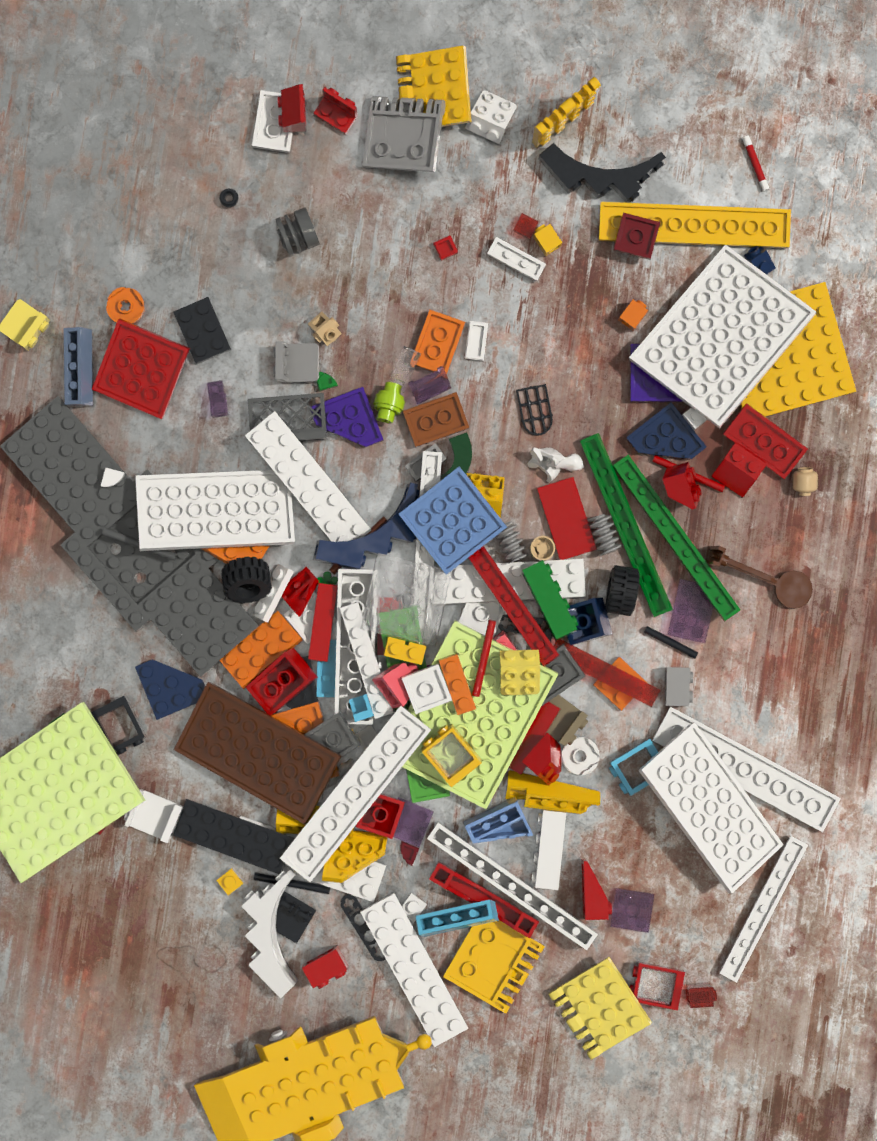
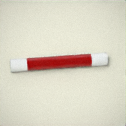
[742,136,770,191]

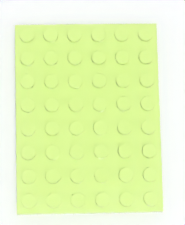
[402,620,558,809]
[0,702,146,883]

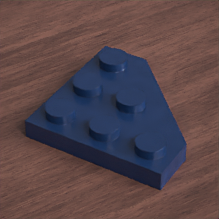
[626,402,707,459]
[135,659,206,720]

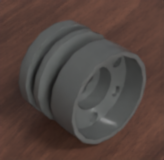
[275,207,320,256]

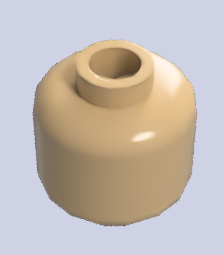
[793,467,818,496]

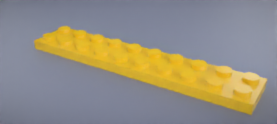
[599,202,791,248]

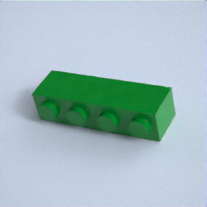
[522,560,579,641]

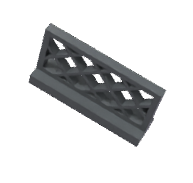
[248,393,328,445]

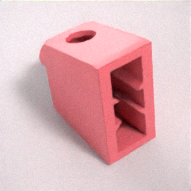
[372,662,419,708]

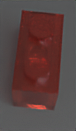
[685,982,717,1008]

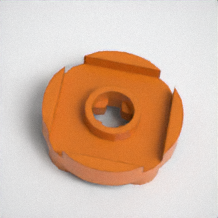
[106,287,145,324]

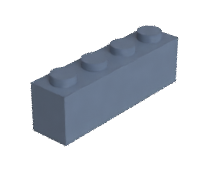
[64,327,93,406]

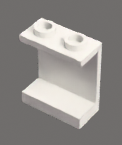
[124,789,184,843]

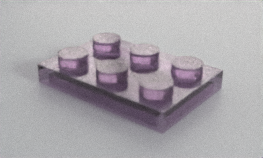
[667,579,713,644]

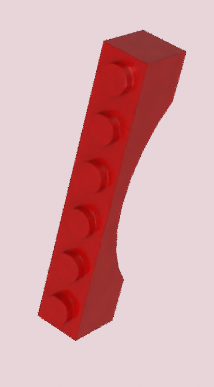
[429,861,539,939]

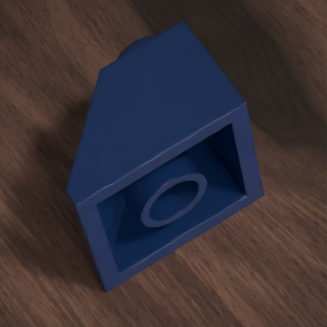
[568,597,613,645]

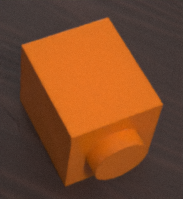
[618,299,648,331]

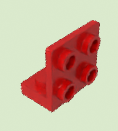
[313,87,358,135]

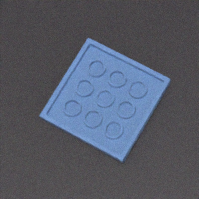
[399,466,507,575]

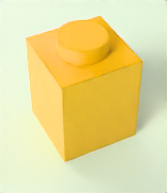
[533,224,562,256]

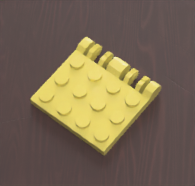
[548,957,652,1060]

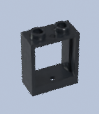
[91,696,147,755]

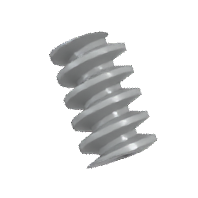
[587,514,621,556]
[496,521,529,564]

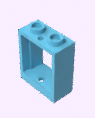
[609,738,658,796]

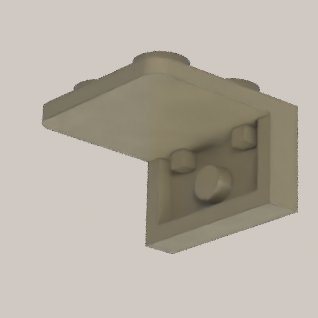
[547,695,588,746]

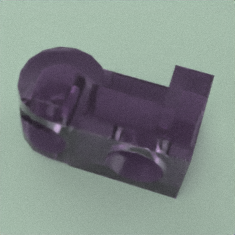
[207,380,230,418]

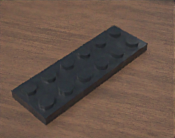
[173,799,294,874]

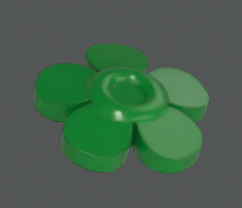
[317,572,338,585]

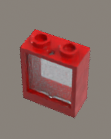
[629,961,685,1011]

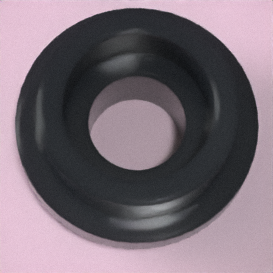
[219,188,239,208]

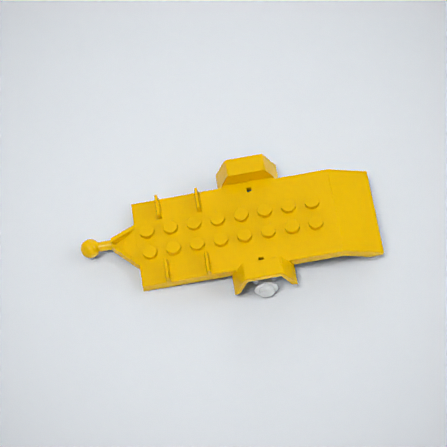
[194,1016,432,1141]

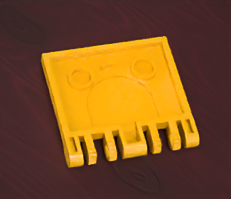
[396,45,472,127]
[532,77,601,148]
[443,920,545,1014]

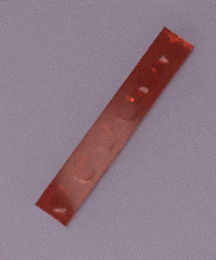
[554,639,661,708]

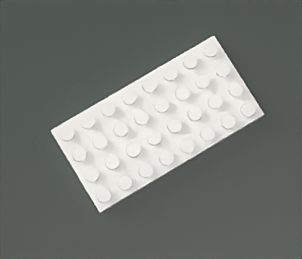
[135,470,295,551]
[638,722,783,894]

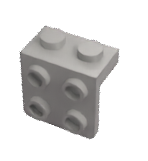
[273,341,319,383]

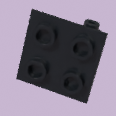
[276,891,316,944]

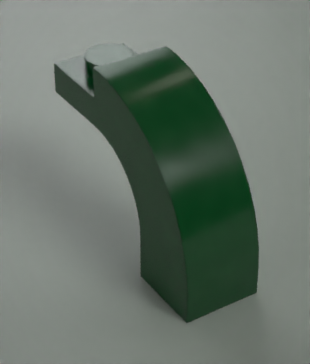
[440,432,472,481]

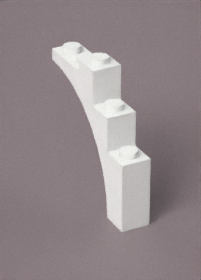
[241,869,298,998]

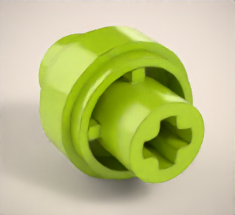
[373,382,405,424]

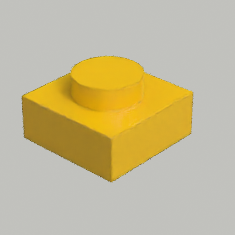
[216,868,244,895]

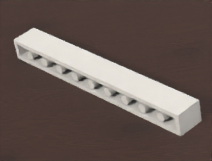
[427,822,598,950]

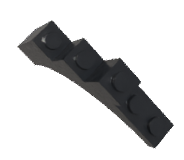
[538,143,666,203]

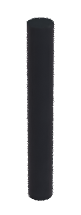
[644,626,698,659]

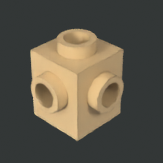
[308,312,341,346]

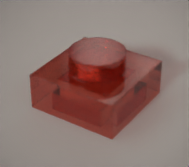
[513,213,539,239]

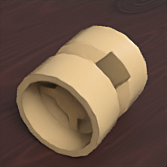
[529,536,555,561]

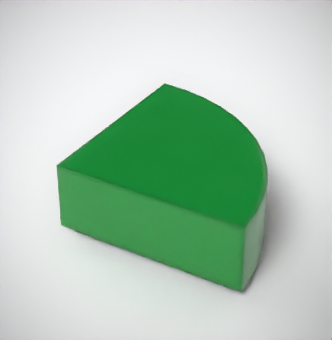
[317,372,338,391]

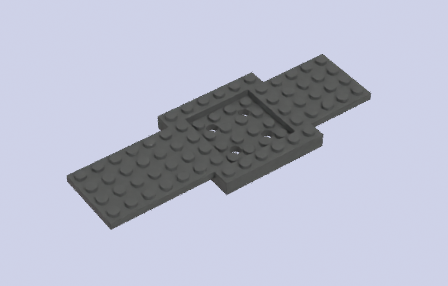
[0,396,259,677]

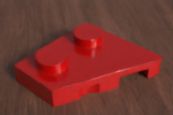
[282,566,319,617]

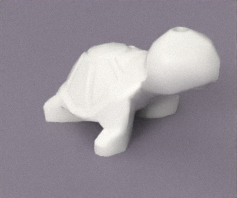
[527,448,584,483]

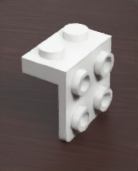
[465,90,517,144]

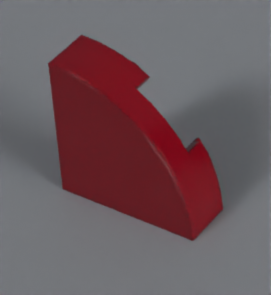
[400,841,419,866]

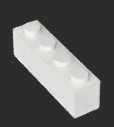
[531,809,566,890]

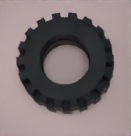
[221,557,272,603]
[605,565,640,616]

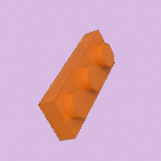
[439,653,476,715]

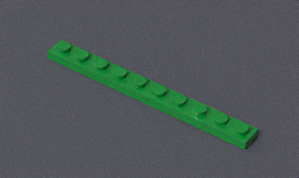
[580,433,673,617]
[613,454,740,622]

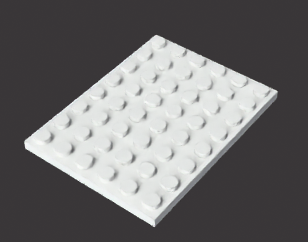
[629,245,816,429]

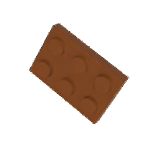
[403,392,469,448]

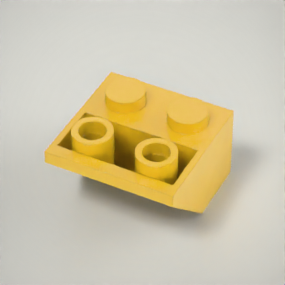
[467,473,505,518]

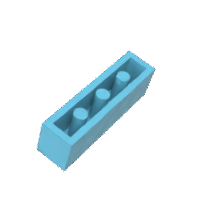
[416,900,499,937]

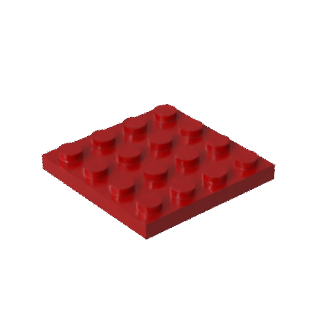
[92,318,190,419]

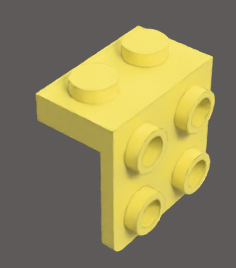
[0,299,50,351]
[500,650,540,695]

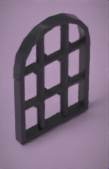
[516,384,553,436]

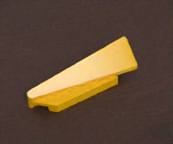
[505,770,600,814]

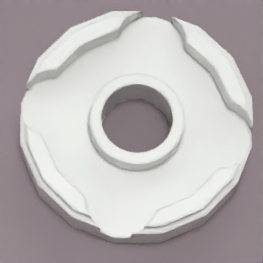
[561,737,599,775]

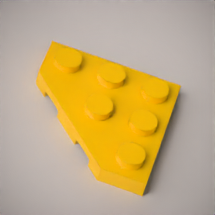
[322,831,388,883]

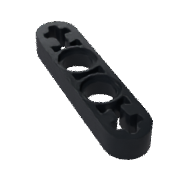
[341,894,386,961]

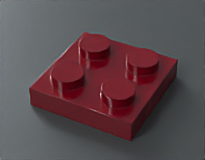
[613,212,660,260]

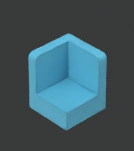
[349,694,374,722]

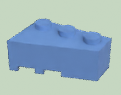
[463,797,533,843]

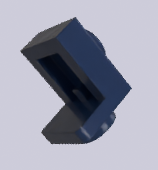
[744,246,776,275]

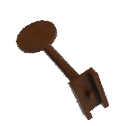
[705,546,813,609]

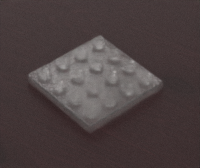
[360,553,452,647]

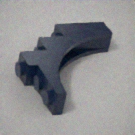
[313,483,419,569]

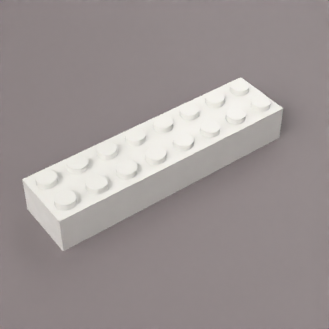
[334,569,377,725]

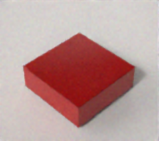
[433,235,458,261]

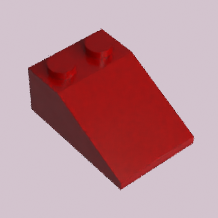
[246,647,318,716]
[581,859,612,920]

